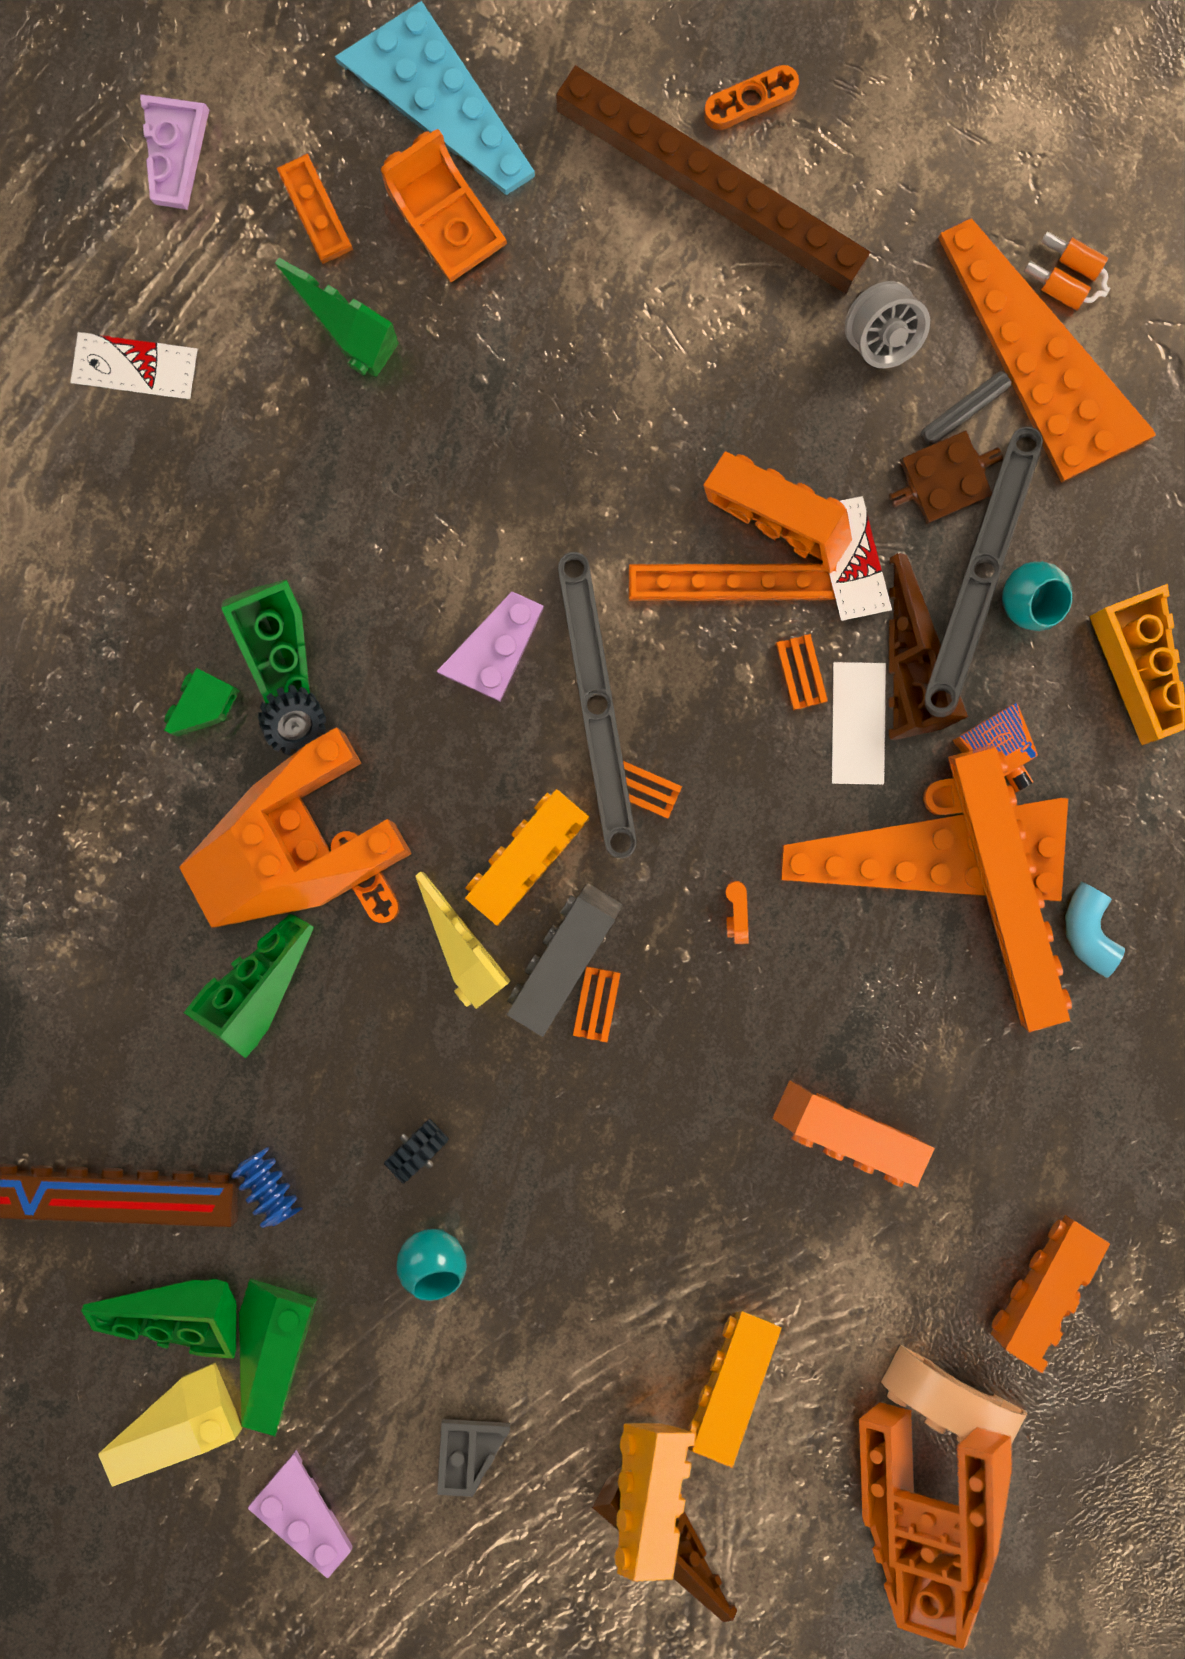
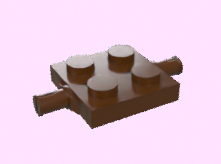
[889,430,1003,524]

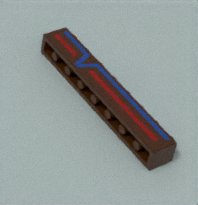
[0,1164,239,1227]

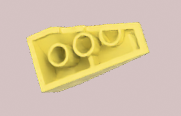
[415,872,511,1009]
[98,1363,243,1487]

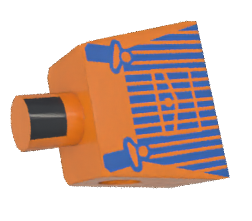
[953,703,1038,793]

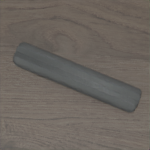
[921,371,1012,446]

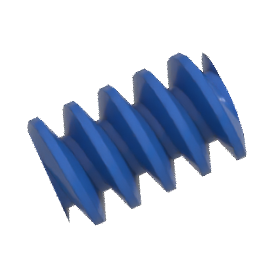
[231,1147,303,1228]

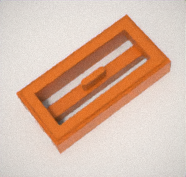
[776,634,828,711]
[623,761,682,819]
[573,966,621,1042]

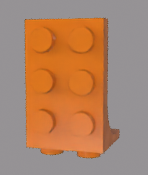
[381,129,507,283]

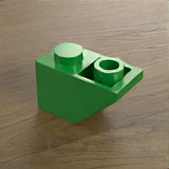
[164,668,240,737]

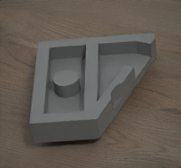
[437,1419,510,1497]

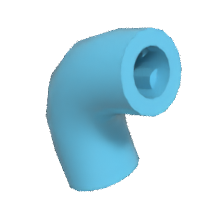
[1065,882,1125,978]

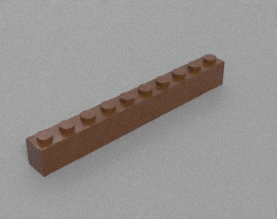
[556,65,871,294]

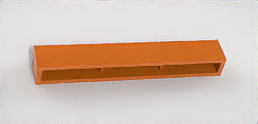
[948,745,1072,1032]

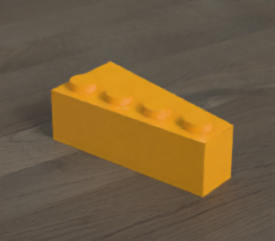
[465,789,589,926]
[687,1311,782,1468]
[615,1423,696,1581]

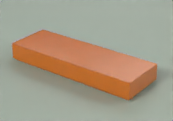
[277,153,353,264]

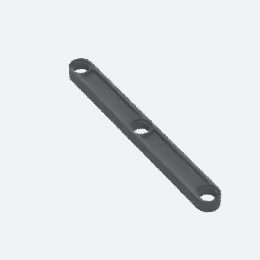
[925,427,1043,717]
[558,552,636,859]

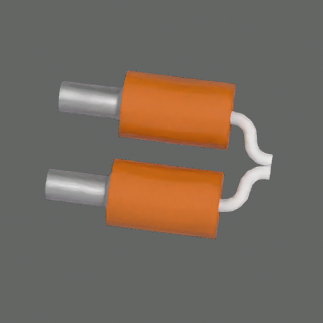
[1024,231,1110,311]

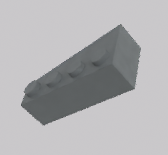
[507,883,623,1037]

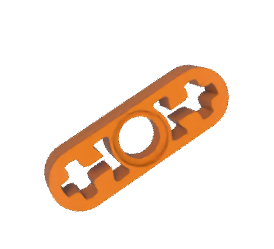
[704,65,799,130]
[331,831,400,923]

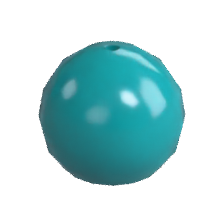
[1002,561,1073,631]
[397,1229,467,1301]

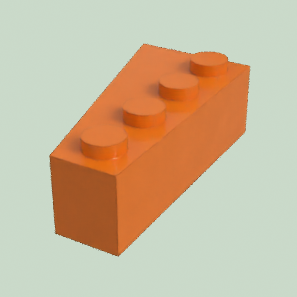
[703,451,852,574]
[772,1080,935,1187]
[990,1215,1110,1374]

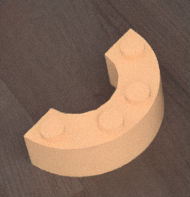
[881,1344,1027,1445]

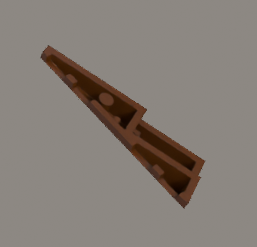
[889,553,968,740]
[592,1466,737,1622]

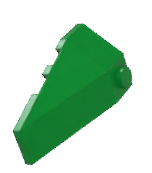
[275,258,399,377]
[221,579,310,704]
[183,914,314,1058]
[239,1278,317,1437]
[81,1279,237,1359]

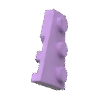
[140,94,209,209]
[436,592,544,702]
[248,1450,353,1578]

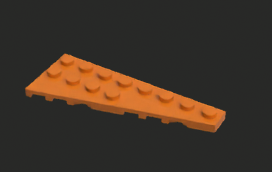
[938,218,1156,483]
[780,798,1068,901]

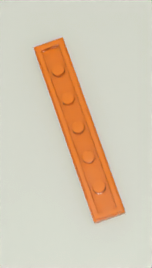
[629,564,836,601]

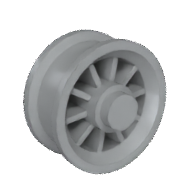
[845,281,930,369]

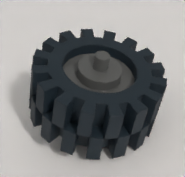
[258,686,326,755]
[383,1119,449,1184]

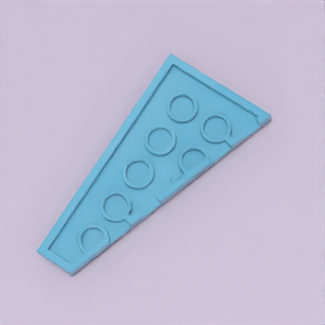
[335,1,535,195]

